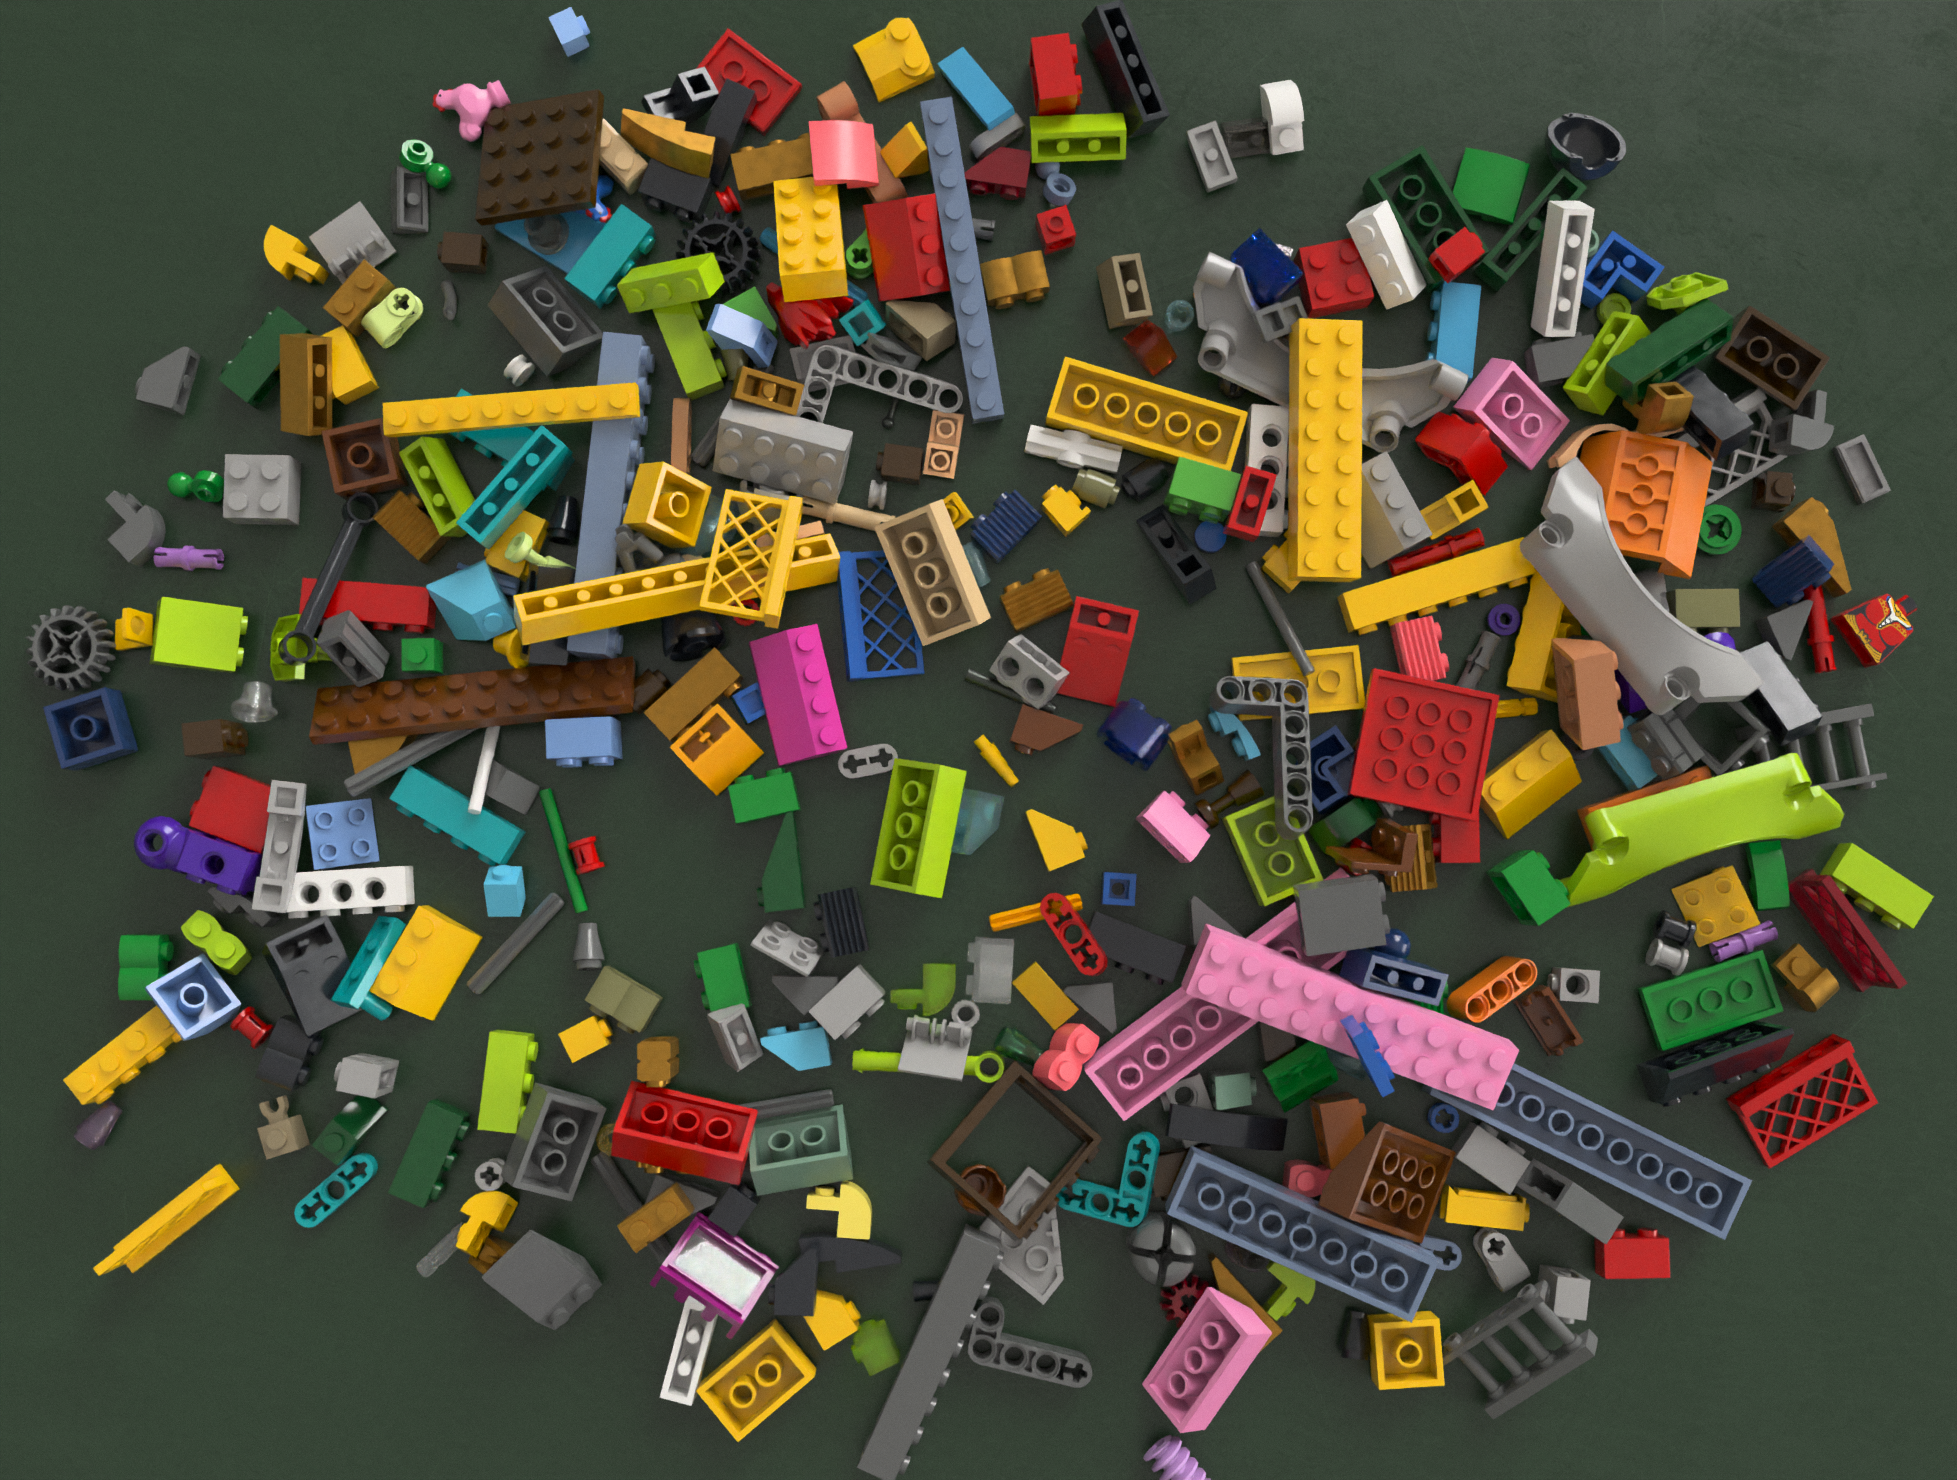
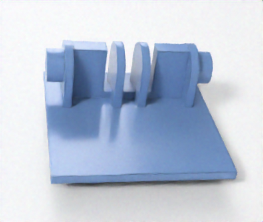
[305,798,380,870]

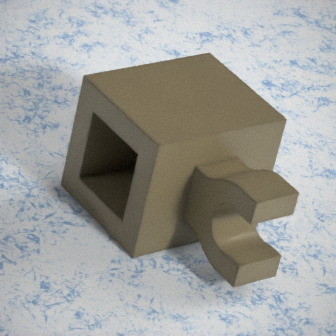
[257,1095,310,1160]

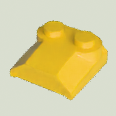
[853,18,935,102]

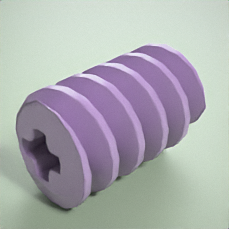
[1143,1435,1211,1480]

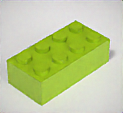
[870,758,967,898]

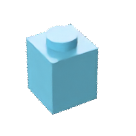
[483,865,526,917]

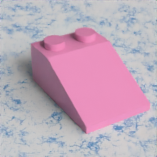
[1453,358,1570,470]
[1135,790,1211,863]

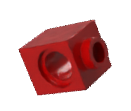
[1035,205,1076,255]
[1428,227,1485,284]

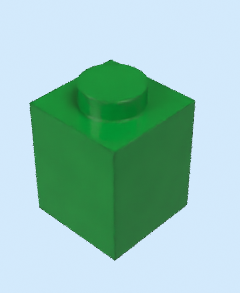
[402,638,443,675]

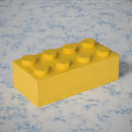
[773,177,848,302]

